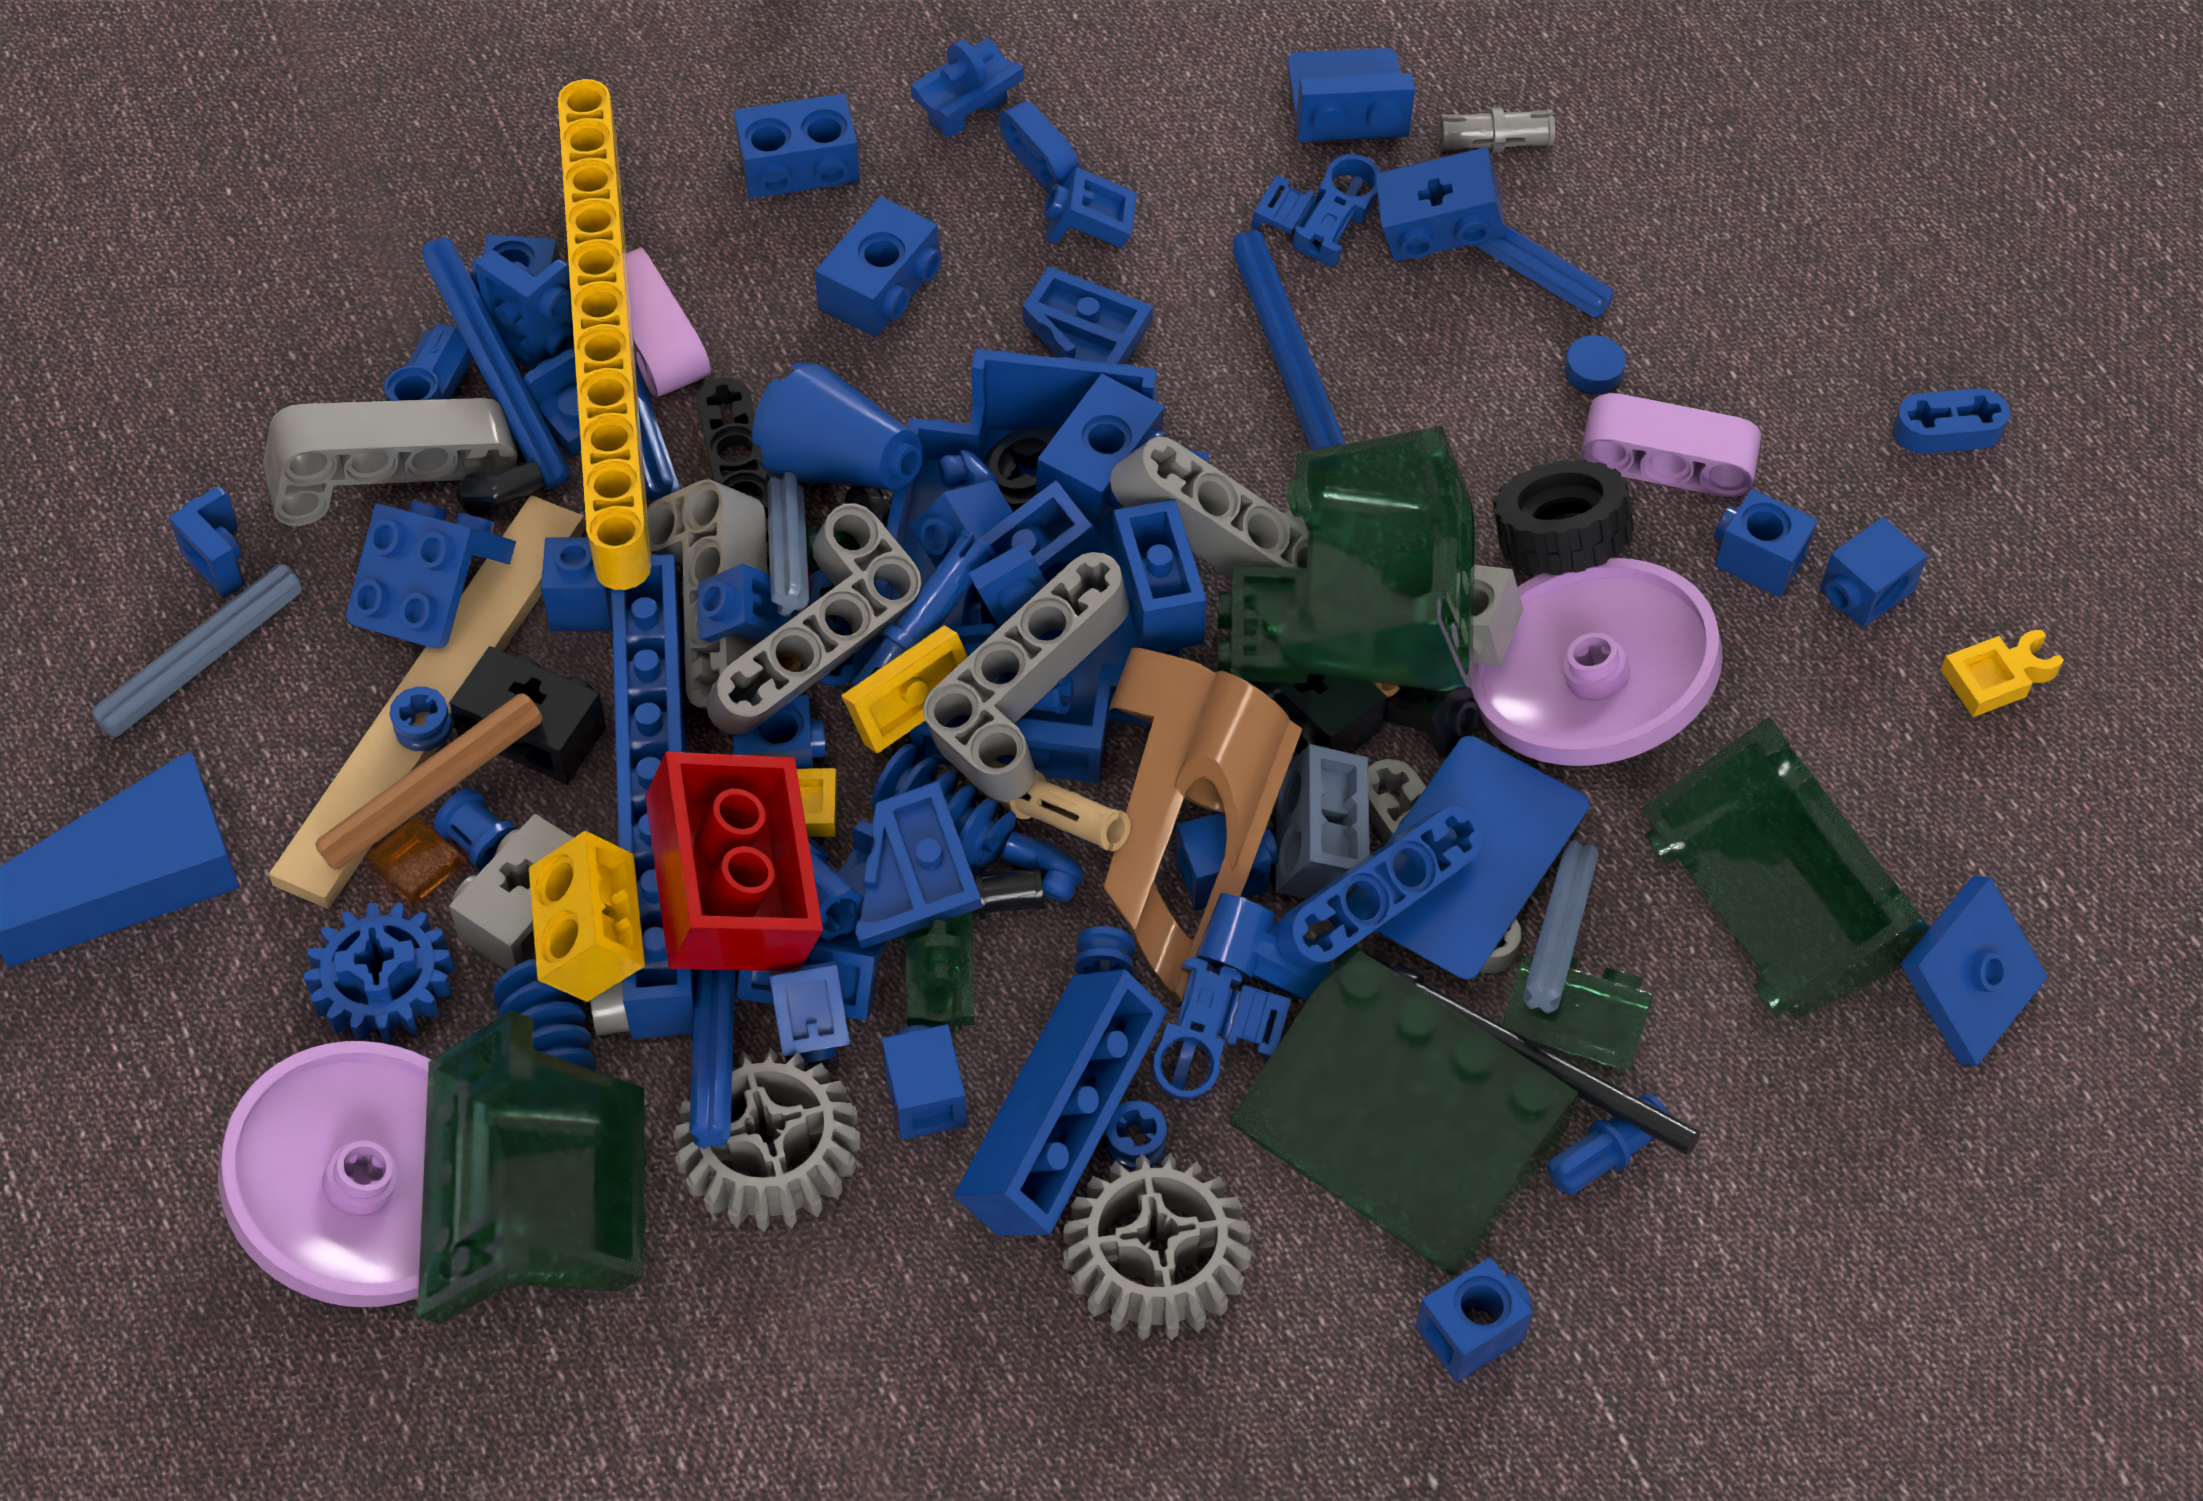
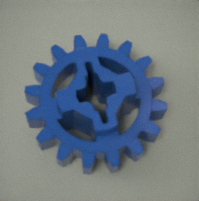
[304,902,455,1043]

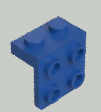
[1287,48,1415,142]
[346,500,516,649]

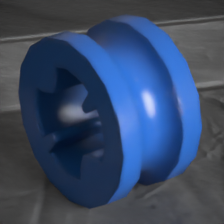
[389,687,452,751]
[1075,926,1136,975]
[1106,1101,1167,1170]

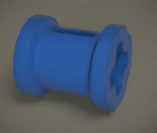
[433,788,517,872]

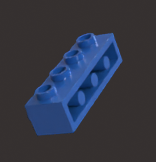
[953,969,1168,1236]

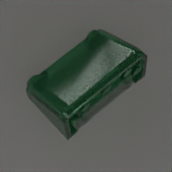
[1278,426,1475,692]
[1641,716,1929,1020]

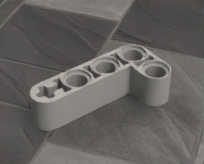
[263,398,517,526]
[1110,437,1355,609]
[647,479,767,710]
[706,503,921,735]
[923,552,1129,802]

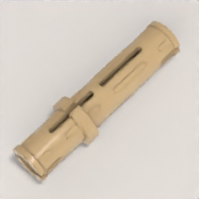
[965,759,1131,851]

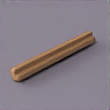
[315,693,543,870]

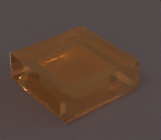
[367,815,463,906]

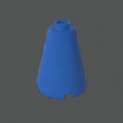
[752,362,922,490]

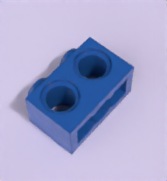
[733,93,860,199]

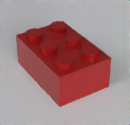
[645,752,823,971]

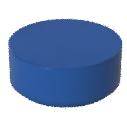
[1564,335,1626,394]

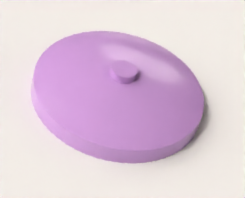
[1467,558,1723,766]
[218,1041,505,1307]

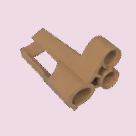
[1104,648,1302,1003]

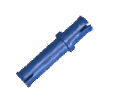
[850,529,997,686]

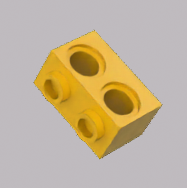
[529,831,645,1002]

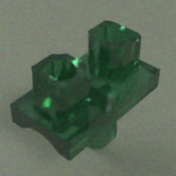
[906,911,975,1033]

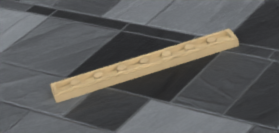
[269,495,586,910]

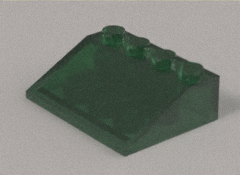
[1230,945,1578,1277]

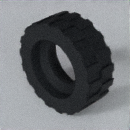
[1493,459,1634,575]

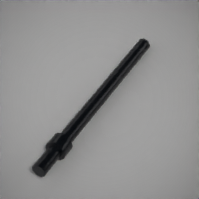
[1339,945,1701,1156]

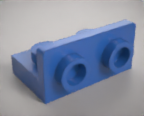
[475,249,574,370]

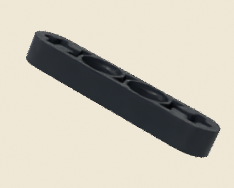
[697,378,770,566]

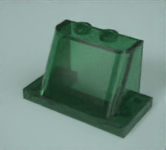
[417,1010,646,1324]

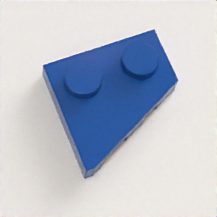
[1022,266,1153,365]
[855,781,983,949]

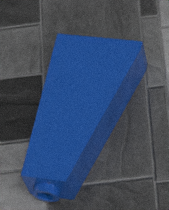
[0,752,240,968]

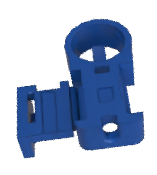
[1251,154,1381,266]
[1150,957,1291,1101]

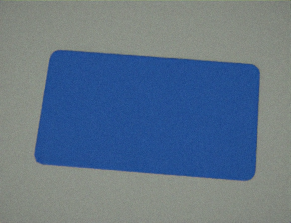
[1346,736,1590,980]

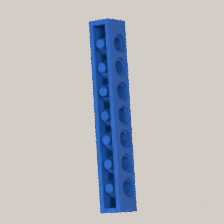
[612,554,696,1039]

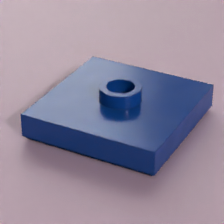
[1900,876,2048,1066]

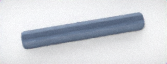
[767,472,809,617]
[91,564,302,738]
[1523,840,1599,1013]

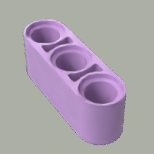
[626,247,711,398]
[1581,393,1761,497]

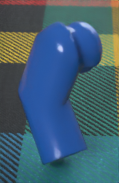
[939,450,1000,490]
[1002,831,1083,902]

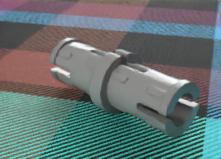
[1438,107,1555,153]

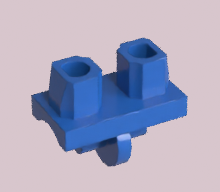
[911,37,1024,137]

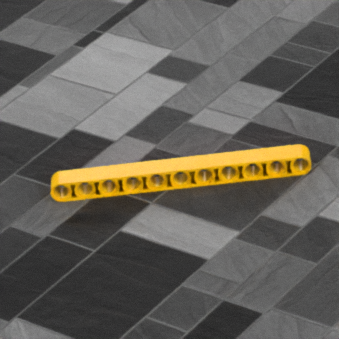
[558,79,652,590]

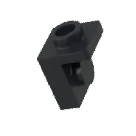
[1383,659,1481,758]

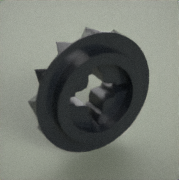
[983,427,1058,512]

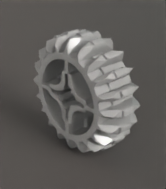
[673,1047,861,1232]
[1063,1153,1251,1341]

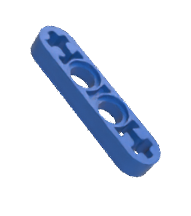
[1277,805,1484,968]

